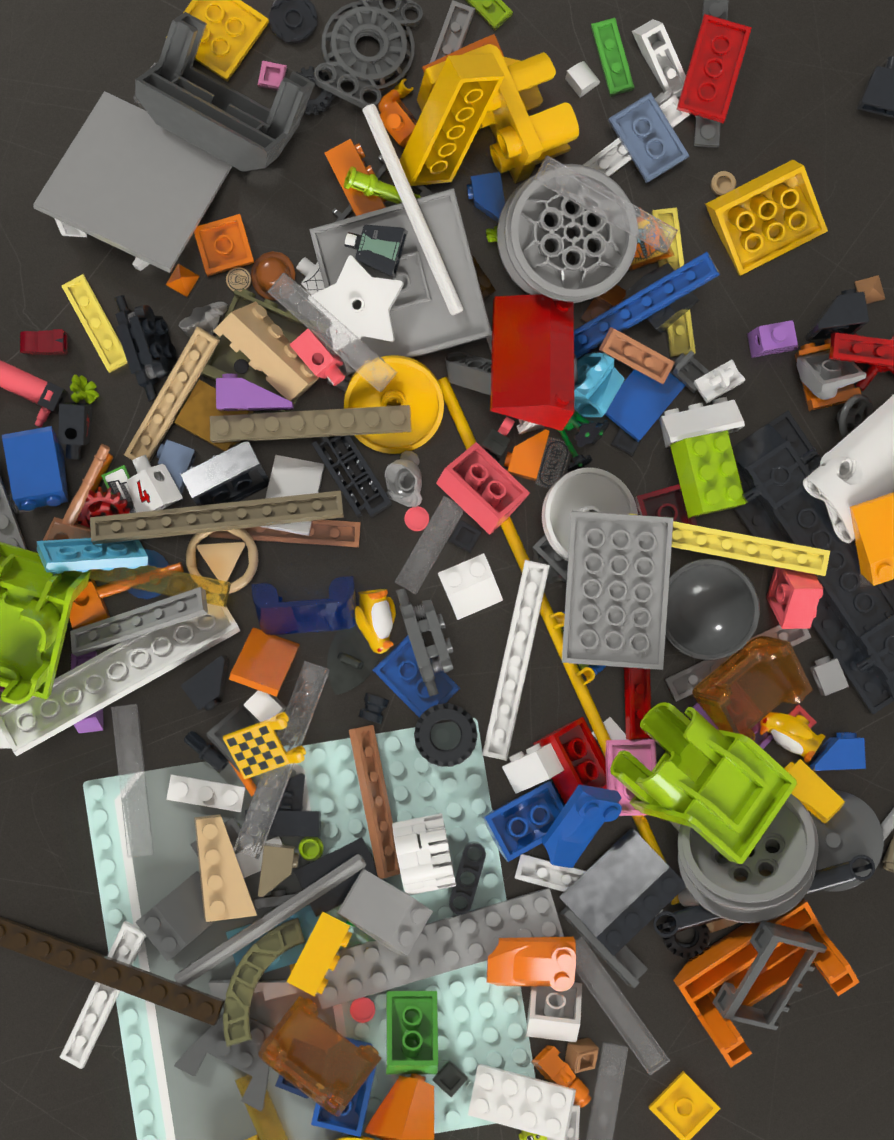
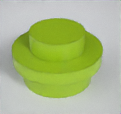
[299,837,324,861]

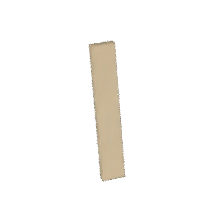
[124,327,220,463]

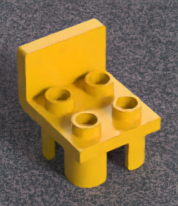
[417,44,579,183]

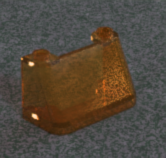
[692,636,813,741]
[258,996,382,1117]

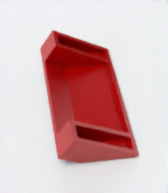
[490,294,574,431]

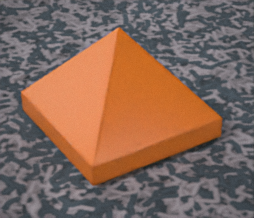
[166,264,200,297]

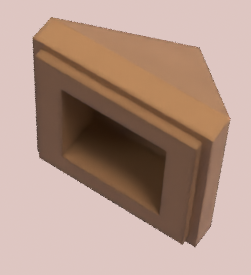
[854,275,885,304]

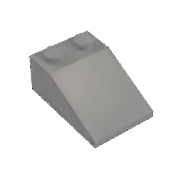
[337,869,433,956]

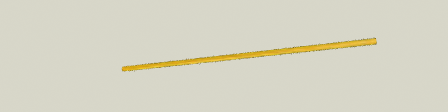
[438,377,680,905]

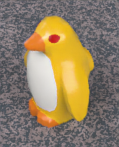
[355,589,396,654]
[760,712,825,763]

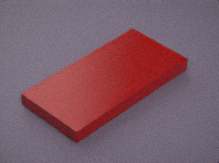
[676,14,752,123]

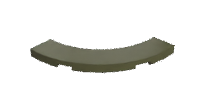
[223,918,305,1047]

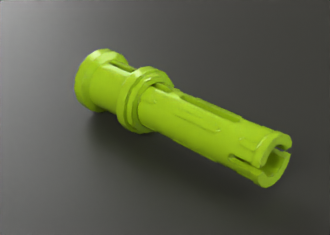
[344,167,420,204]

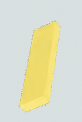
[62,274,128,373]

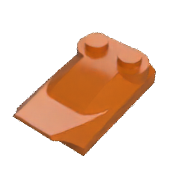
[486,937,576,992]

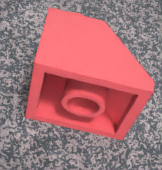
[766,567,823,629]

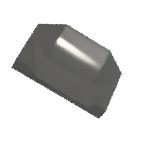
[532,535,568,584]

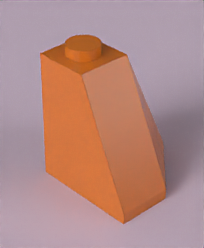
[364,1073,434,1140]

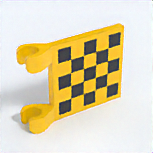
[223,712,306,779]

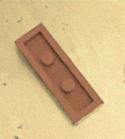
[599,327,675,384]

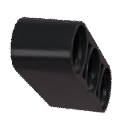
[449,841,486,915]

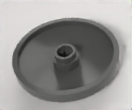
[808,790,884,891]

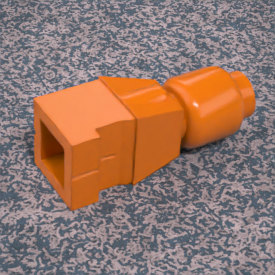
[531,1045,591,1108]

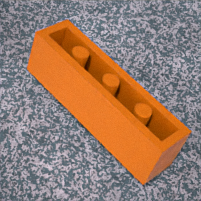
[325,139,388,216]

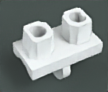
[694,360,745,403]

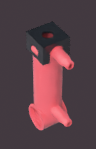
[0,360,68,428]

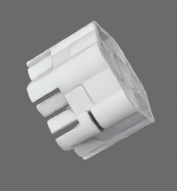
[392,813,456,895]

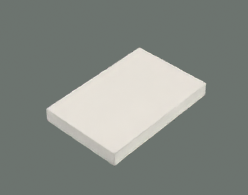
[260,455,325,536]

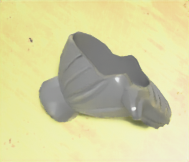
[178,302,228,338]
[385,451,422,507]

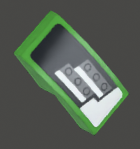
[101,465,136,513]

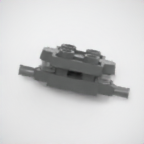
[396,588,453,696]

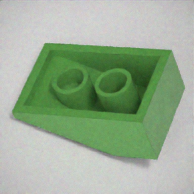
[386,991,438,1074]

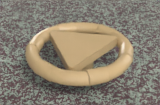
[186,528,259,594]

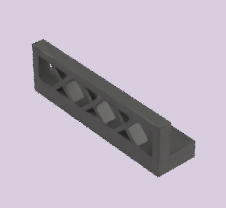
[559,906,648,988]

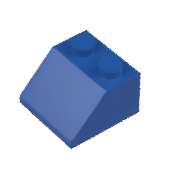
[806,732,866,771]

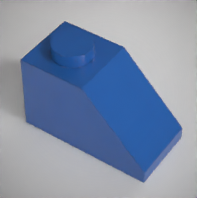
[466,172,505,223]

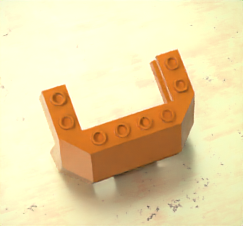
[673,898,859,1067]

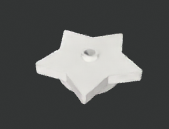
[309,255,404,351]

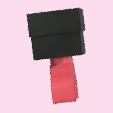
[481,416,515,462]

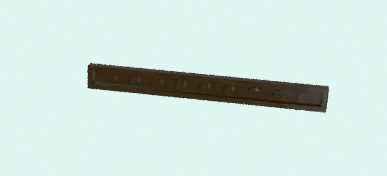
[0,916,224,1026]

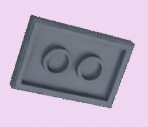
[608,93,689,183]

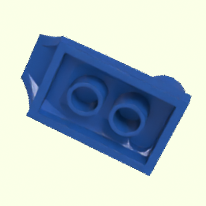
[483,781,565,862]
[541,785,622,868]
[311,1037,378,1137]

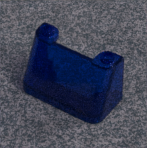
[251,576,358,635]

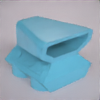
[574,353,625,417]

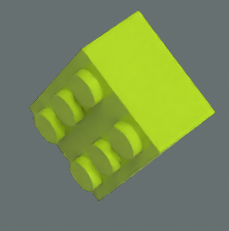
[670,430,746,518]

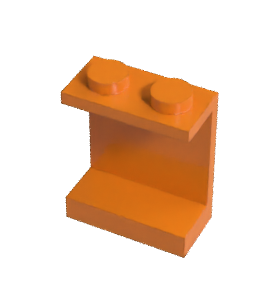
[795,338,861,412]

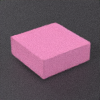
[258,61,287,91]

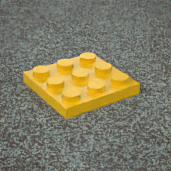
[166,0,269,82]

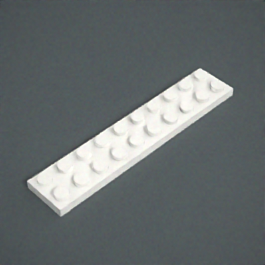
[0,593,240,756]

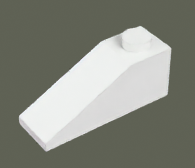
[632,19,686,99]

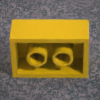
[287,912,352,997]

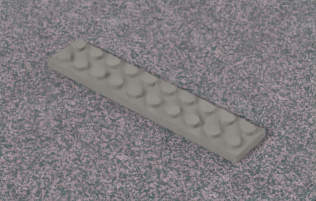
[317,888,564,1009]

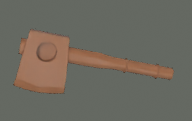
[43,444,110,541]

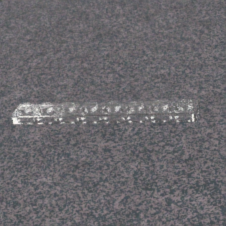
[233,661,330,859]

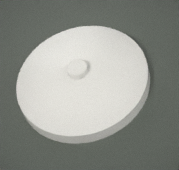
[542,468,638,561]

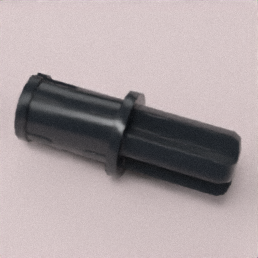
[184,731,229,773]

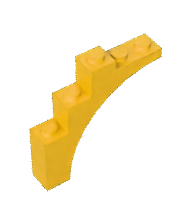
[784,759,845,824]

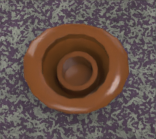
[251,251,296,301]

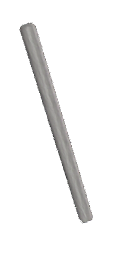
[174,854,366,985]

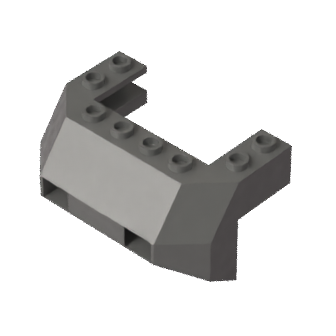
[135,12,315,172]

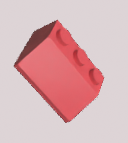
[436,442,530,535]

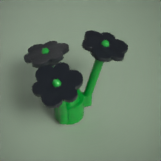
[558,410,609,472]

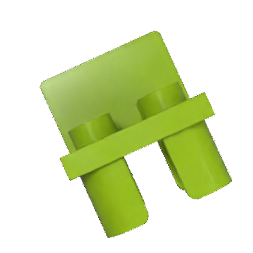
[0,542,91,704]
[610,702,797,864]

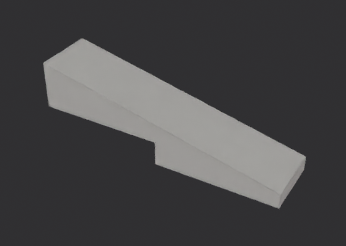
[209,979,303,1001]

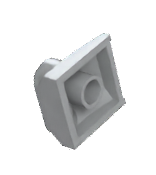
[796,350,866,400]

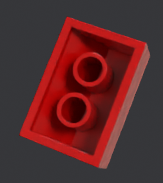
[533,717,607,804]

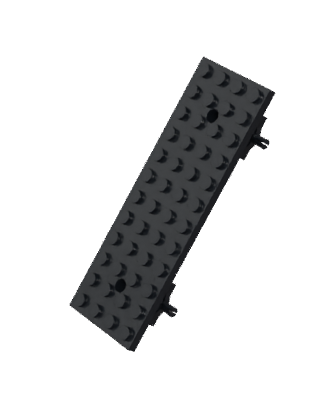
[732,410,894,714]

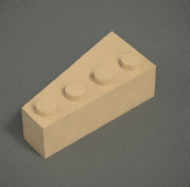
[213,301,319,401]
[194,815,257,922]

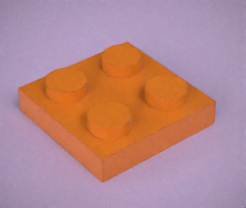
[194,214,255,277]

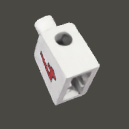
[127,455,183,513]

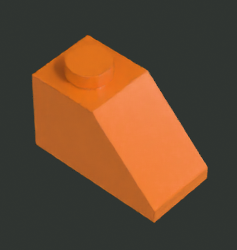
[504,430,550,481]

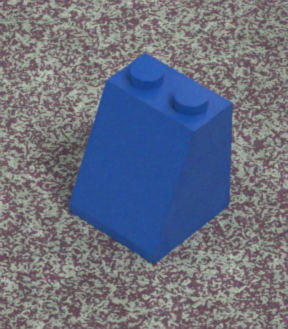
[2,426,68,511]

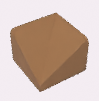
[565,1038,599,1074]

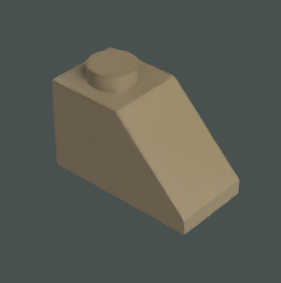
[258,843,299,897]

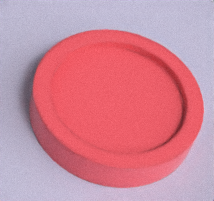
[404,506,429,531]
[350,997,375,1023]

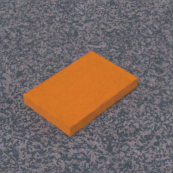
[229,627,300,697]

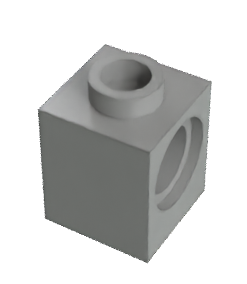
[810,656,849,696]

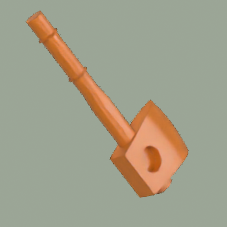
[69,562,184,630]

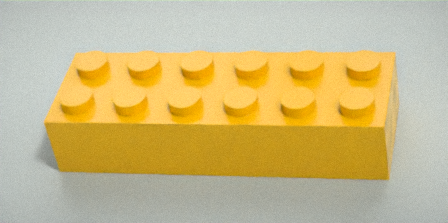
[399,53,505,186]

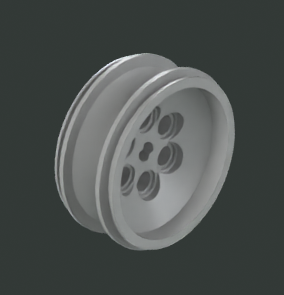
[497,164,638,303]
[678,794,819,923]

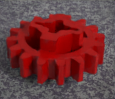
[77,487,130,528]

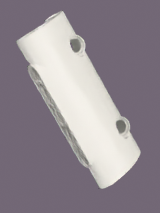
[803,394,894,543]

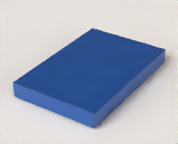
[604,369,685,442]
[373,635,460,718]

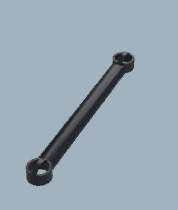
[653,855,875,938]

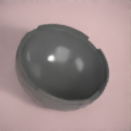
[665,559,760,660]

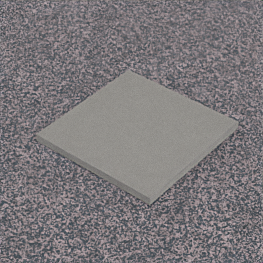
[34,91,232,273]
[309,188,492,375]

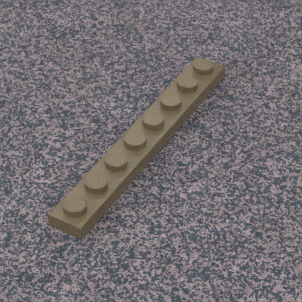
[210,405,412,443]

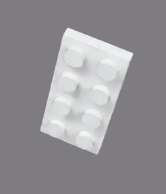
[468,1064,576,1140]

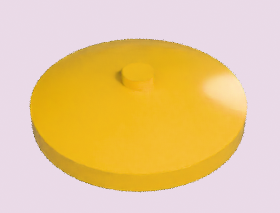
[344,355,444,454]

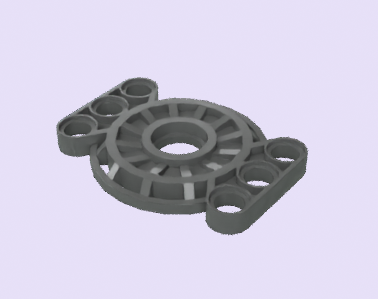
[313,0,423,109]

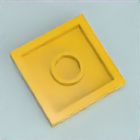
[648,1071,721,1140]

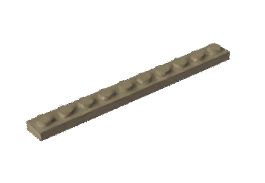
[90,491,344,545]

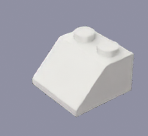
[438,553,503,620]
[526,982,582,1042]

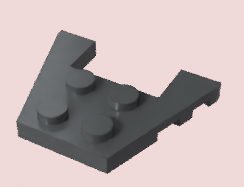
[174,1015,276,1111]

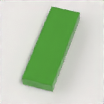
[591,18,634,96]

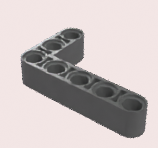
[445,351,578,395]

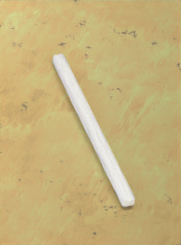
[363,104,463,315]

